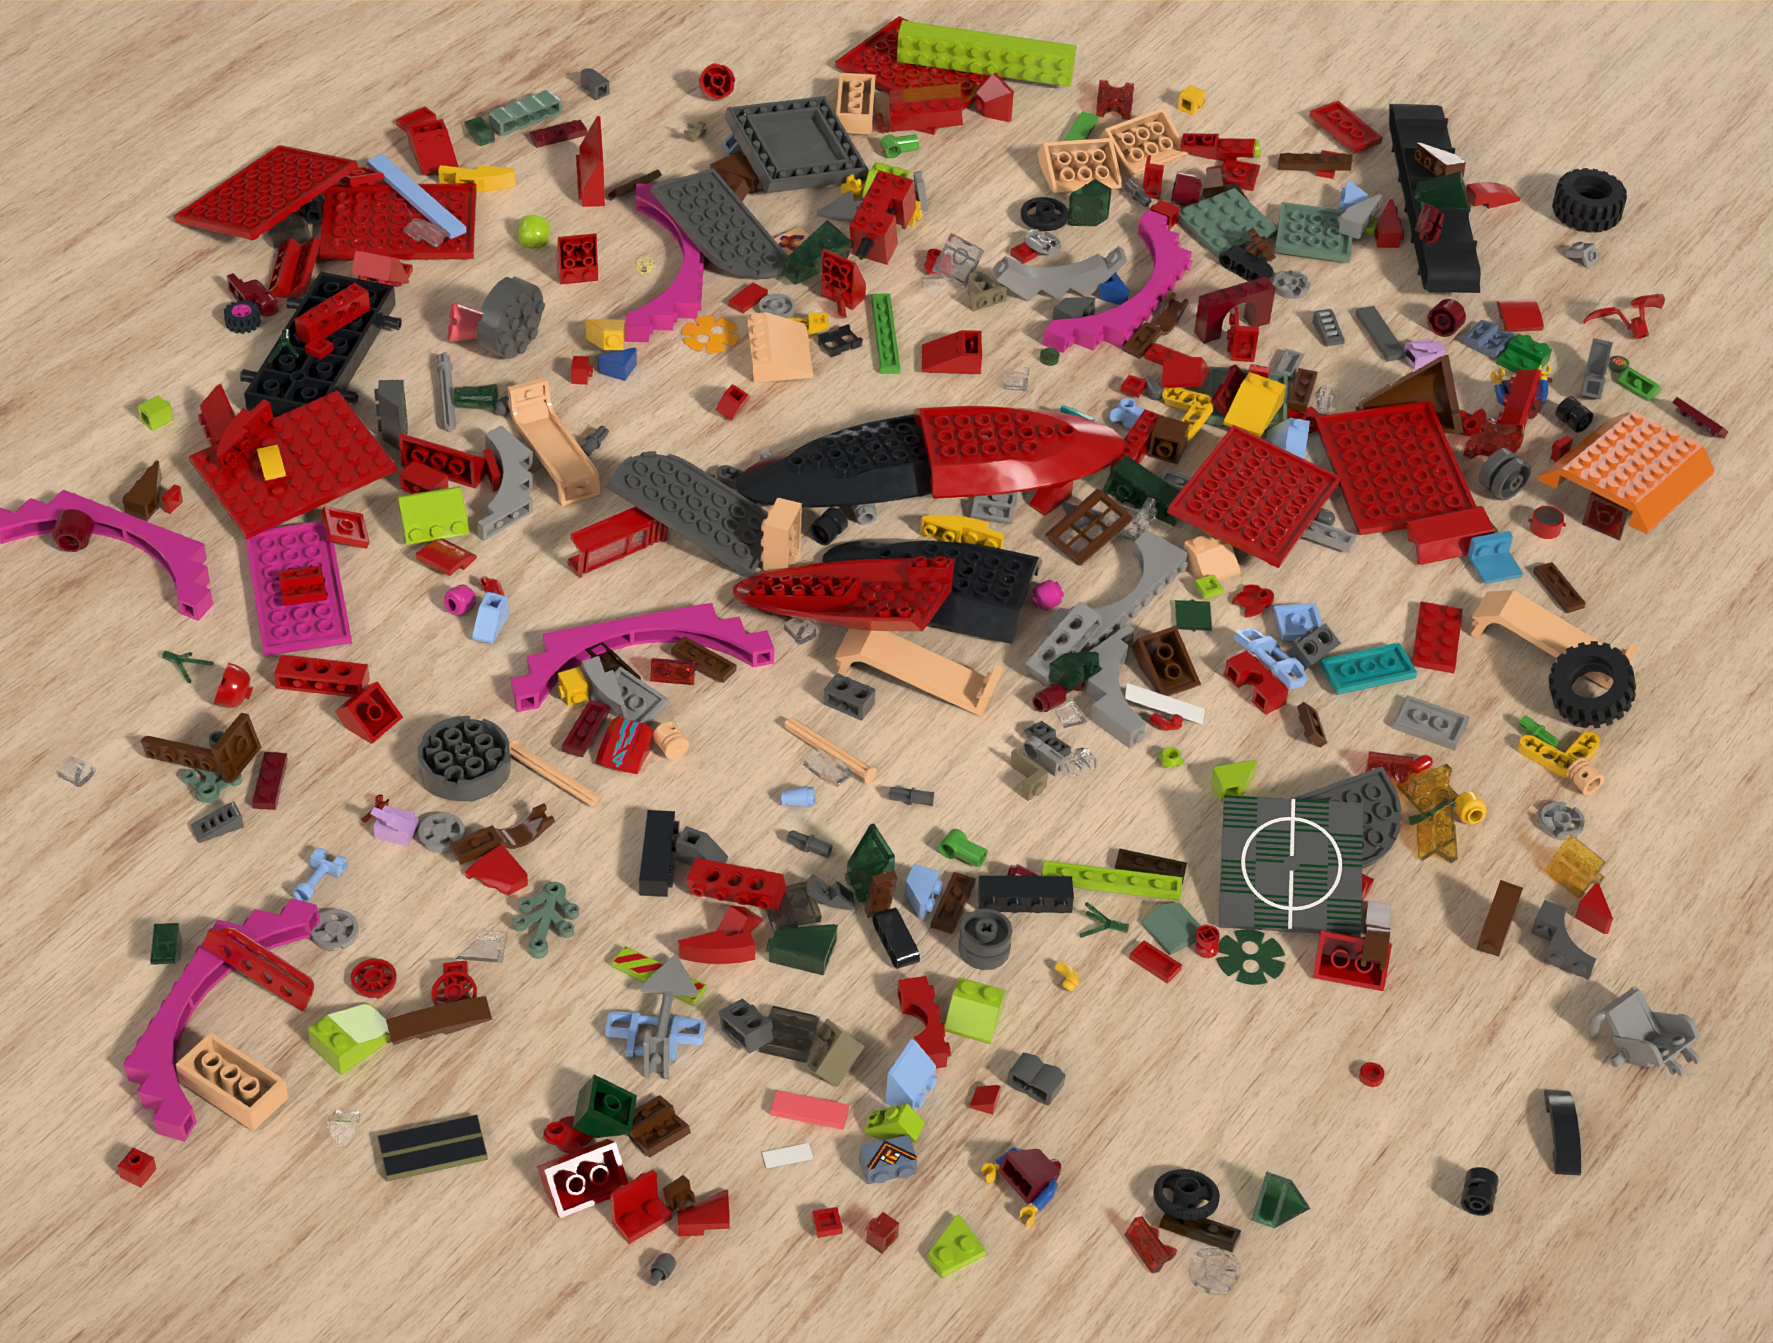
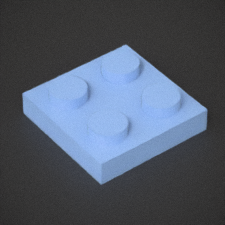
[1273,603,1322,642]

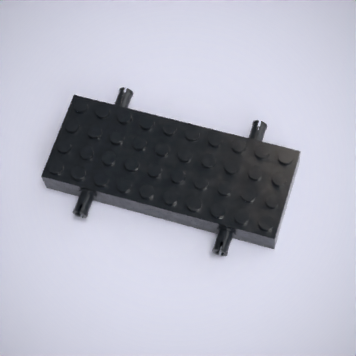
[240,271,402,418]

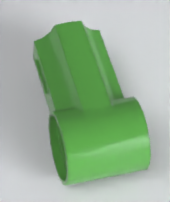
[880,134,919,158]
[938,829,988,867]

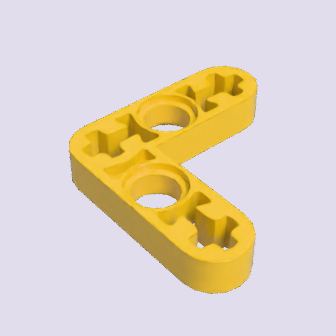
[1162,387,1215,442]
[1518,732,1600,778]

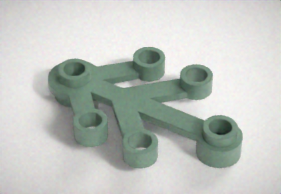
[182,731,242,803]
[513,882,579,959]

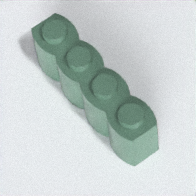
[489,90,563,135]

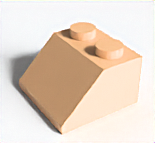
[1183,533,1240,581]

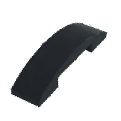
[1544,1090,1581,1175]

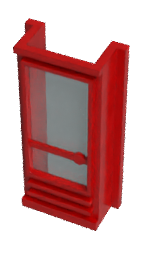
[567,506,668,578]

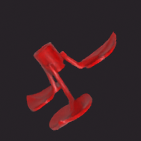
[1583,294,1665,339]

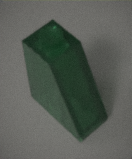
[1414,171,1471,212]
[766,924,838,976]

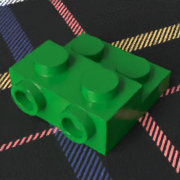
[1496,333,1552,373]

